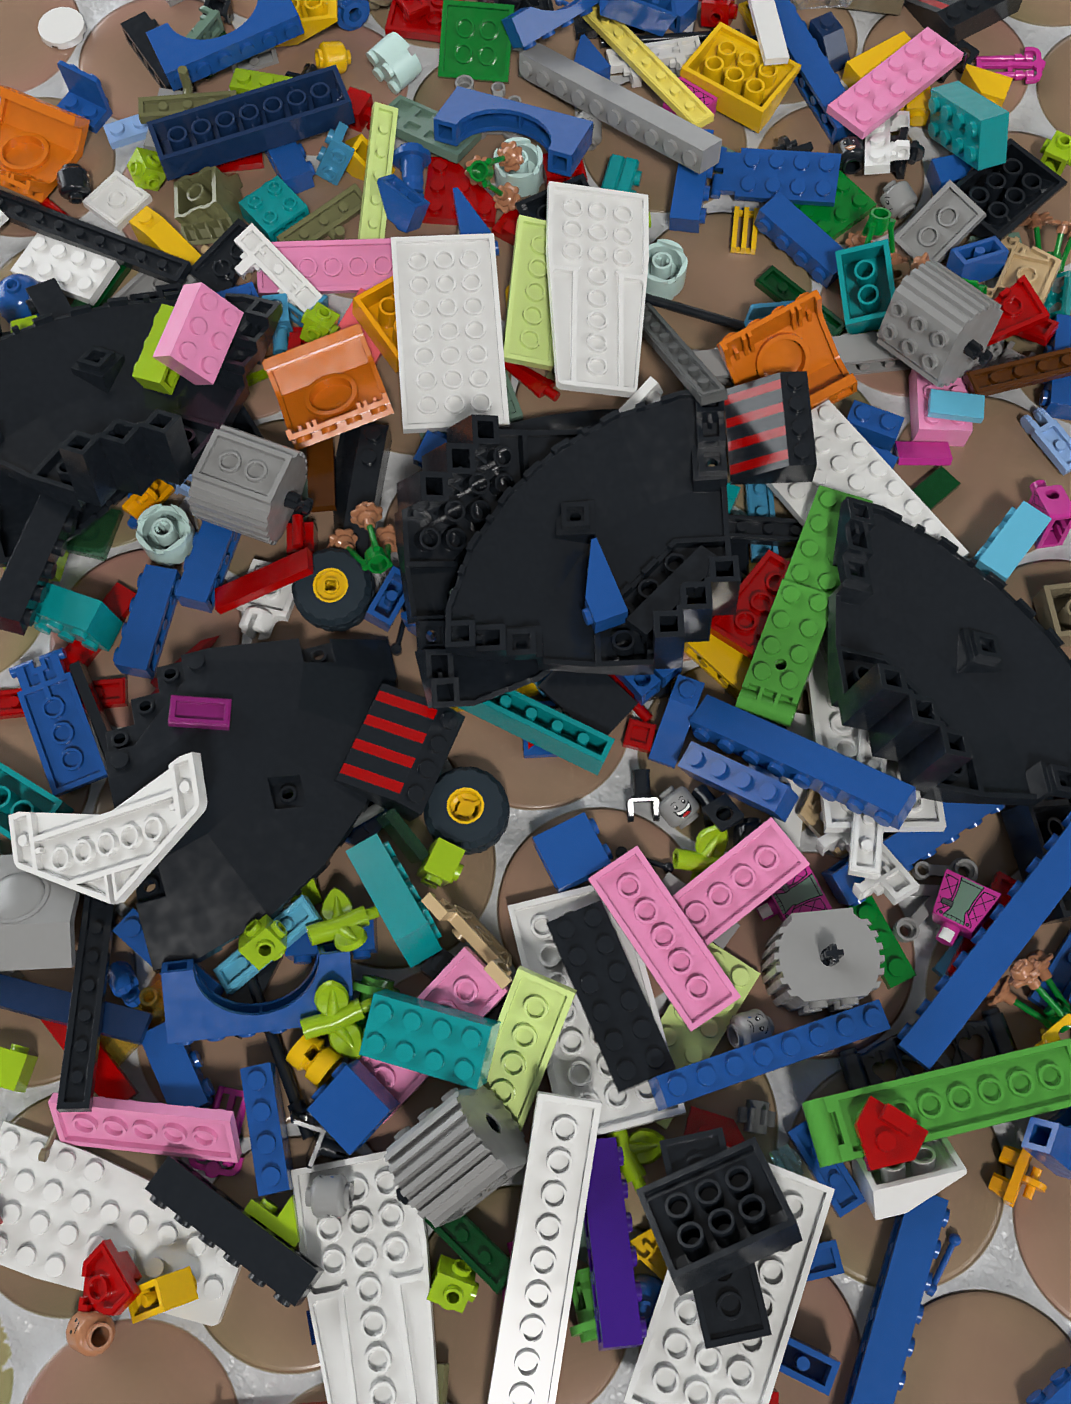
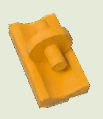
[122,479,175,520]
[988,1145,1047,1208]

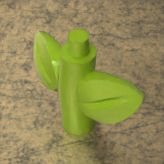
[672,825,729,881]
[305,887,380,952]
[300,980,372,1059]
[606,1128,666,1193]

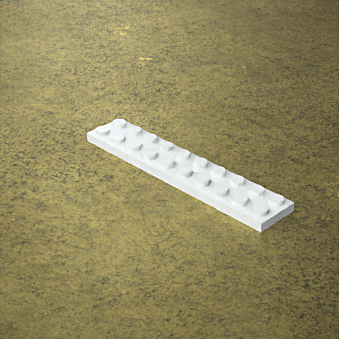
[487,1091,602,1404]

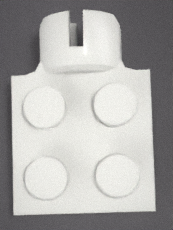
[236,558,295,640]

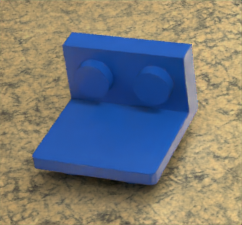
[57,60,113,134]

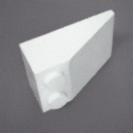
[851,1137,967,1220]

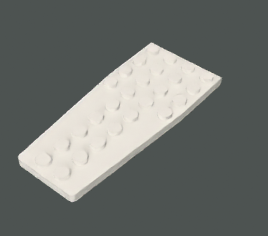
[546,181,649,398]
[0,1121,242,1326]
[291,1151,439,1404]

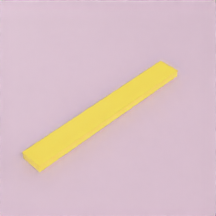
[582,4,714,128]

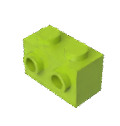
[416,837,466,889]

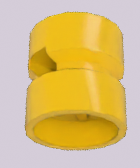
[286,1035,344,1088]

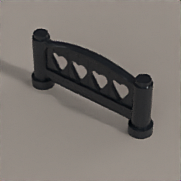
[838,1007,1018,1091]

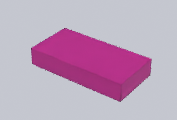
[894,441,953,466]

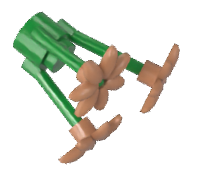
[1019,211,1071,274]

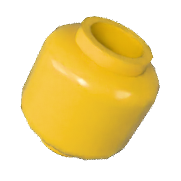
[315,41,351,74]

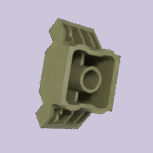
[174,166,244,245]

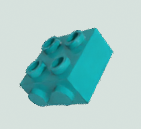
[238,175,309,242]

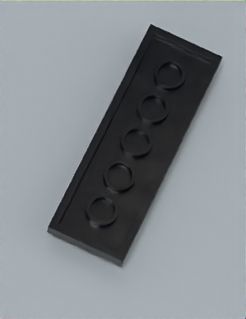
[546,900,676,1094]
[659,1127,772,1349]

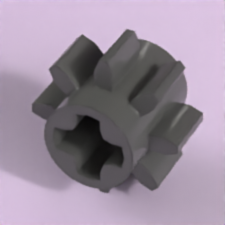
[737,1099,776,1135]

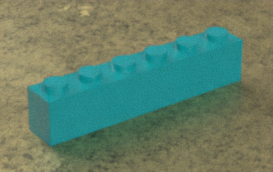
[458,690,615,776]

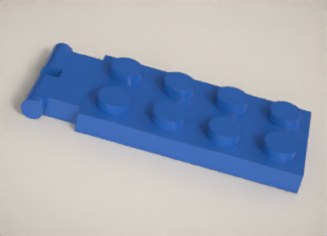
[710,147,841,207]
[9,647,108,797]

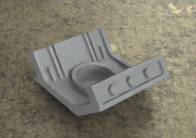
[0,854,80,971]

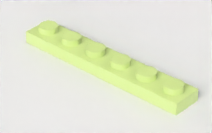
[358,102,398,239]

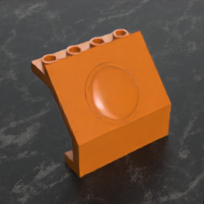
[0,85,90,203]
[716,289,858,410]
[262,323,394,450]

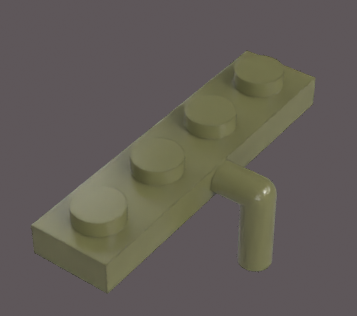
[138,66,237,124]
[276,183,363,242]

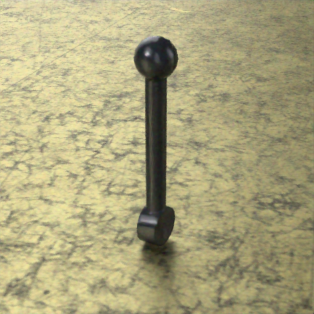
[391,603,406,656]
[616,846,674,873]

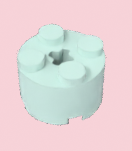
[366,32,422,95]
[494,137,543,197]
[646,239,688,300]
[136,504,196,568]

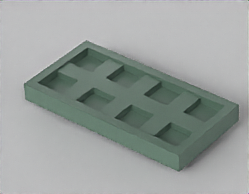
[388,95,482,164]

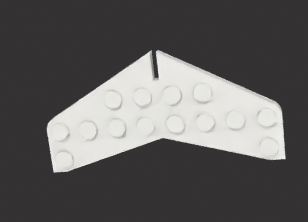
[8,752,207,904]

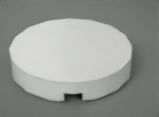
[38,7,87,50]

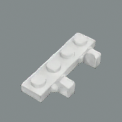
[606,35,701,88]
[864,111,910,175]
[234,223,322,313]
[815,811,920,905]

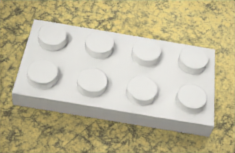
[10,233,120,306]

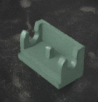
[181,6,224,40]

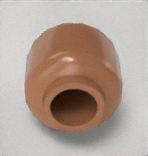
[66,1311,116,1357]

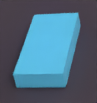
[927,389,985,424]

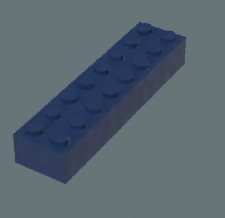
[146,65,355,181]

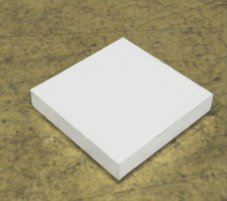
[82,170,153,232]

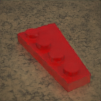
[987,274,1050,347]
[710,550,790,660]

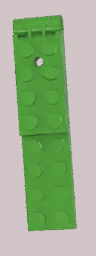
[735,485,873,727]
[801,1038,1071,1168]

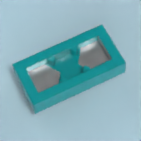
[1044,270,1071,320]

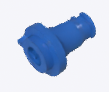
[336,0,370,31]
[393,142,431,197]

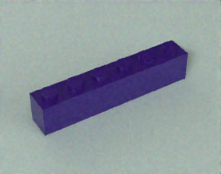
[583,1137,647,1351]

